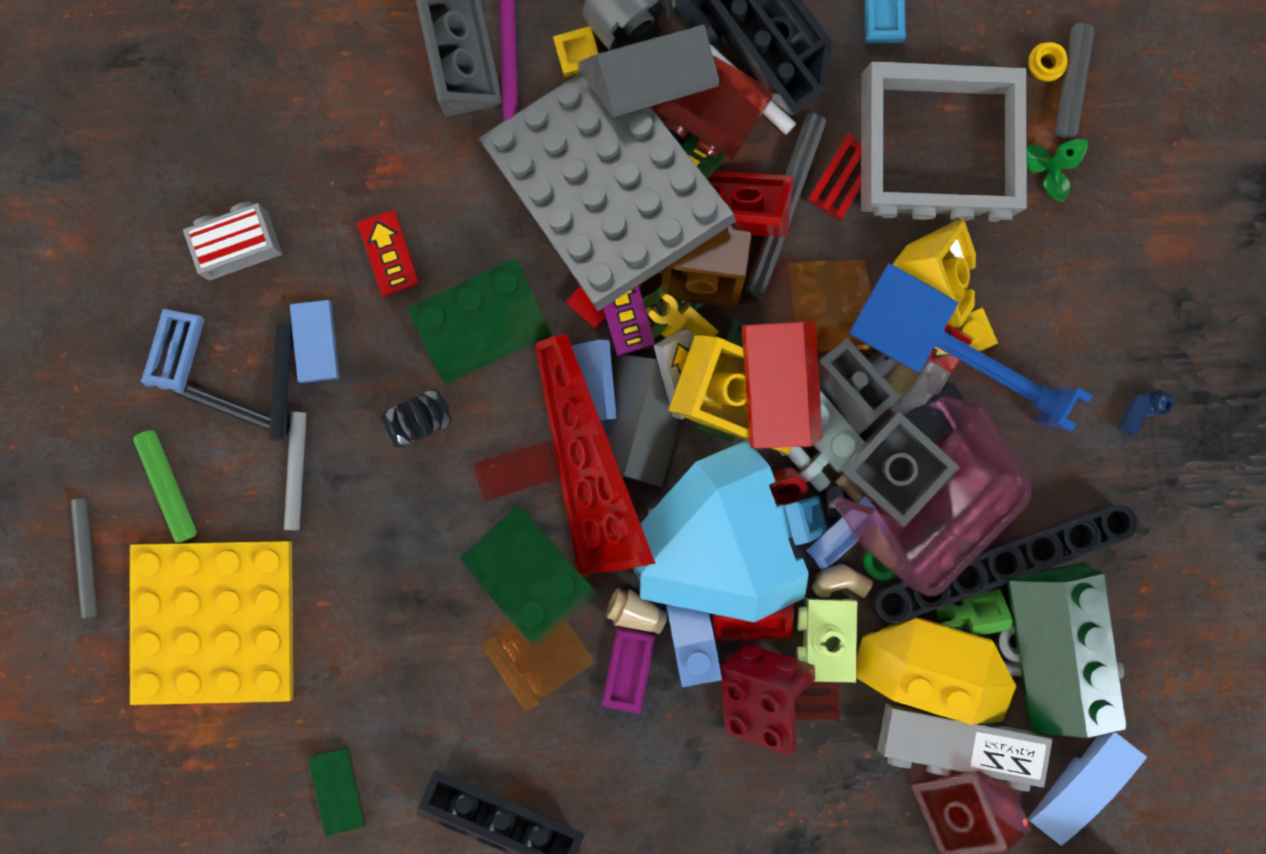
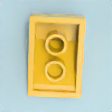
[668,335,792,455]

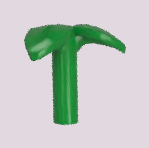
[1026,139,1088,202]

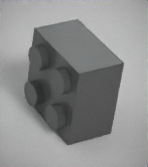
[838,411,960,527]

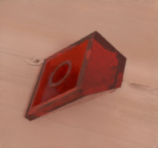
[911,770,1031,854]

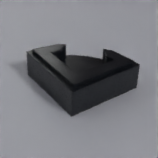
[822,486,846,527]

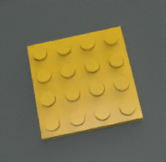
[130,541,293,705]

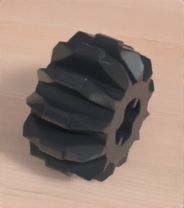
[381,390,452,448]

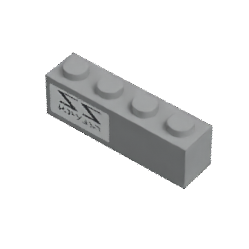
[877,704,1052,791]

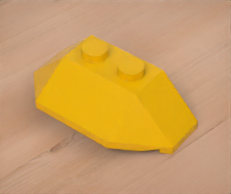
[856,617,1016,725]

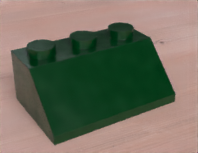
[407,257,552,384]

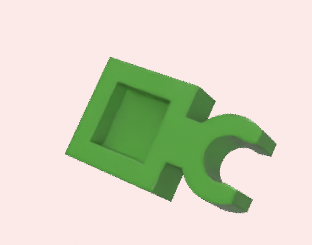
[936,589,1012,636]

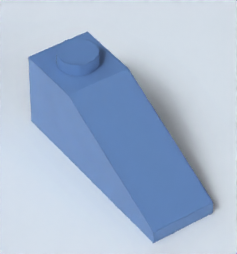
[666,604,722,687]

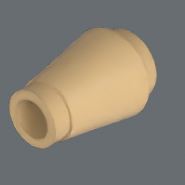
[606,588,668,634]

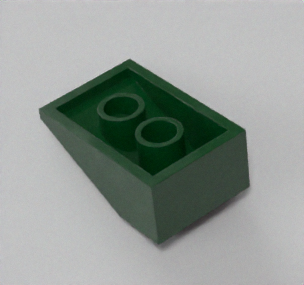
[460,505,597,646]

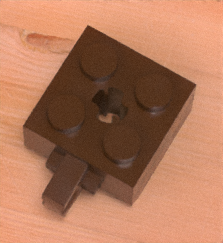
[658,226,751,309]

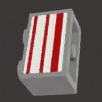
[183,202,283,281]

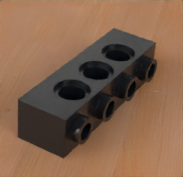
[416,770,585,854]

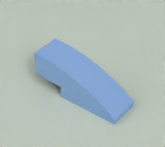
[1028,732,1147,846]

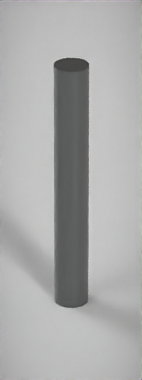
[70,498,97,618]

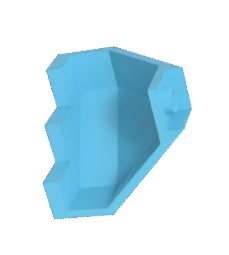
[633,440,809,622]

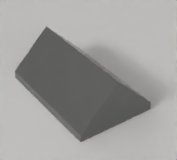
[416,0,502,117]
[578,25,719,117]
[601,354,681,487]

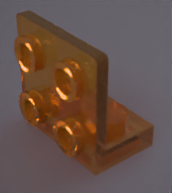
[788,260,871,352]
[481,621,594,713]

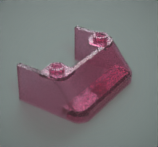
[833,396,1031,596]

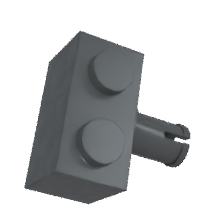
[818,338,901,435]

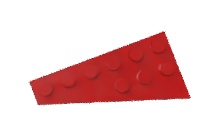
[534,335,656,575]

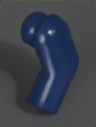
[1118,390,1175,437]

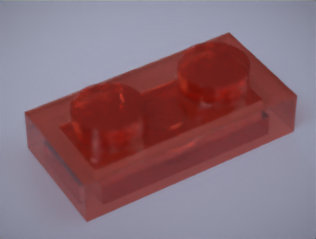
[473,441,560,502]

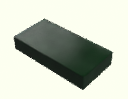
[307,746,366,836]

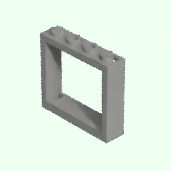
[861,61,1027,222]

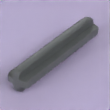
[1054,23,1095,138]

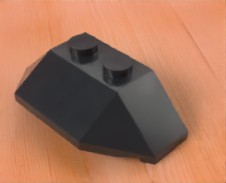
[705,0,832,116]

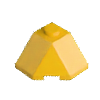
[893,219,976,327]

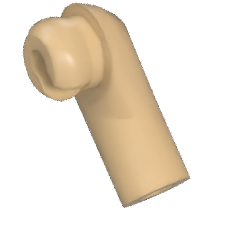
[812,564,873,598]

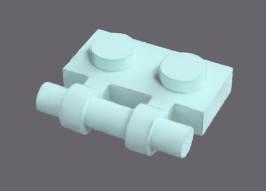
[779,391,864,491]

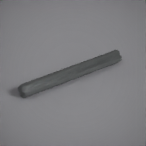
[744,113,826,298]

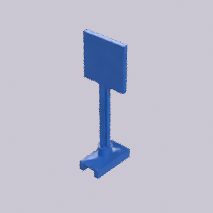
[848,263,1093,432]

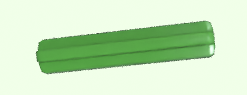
[133,430,197,542]

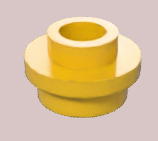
[1028,42,1068,82]

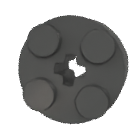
[582,0,673,51]

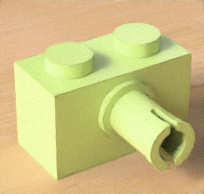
[796,598,857,683]

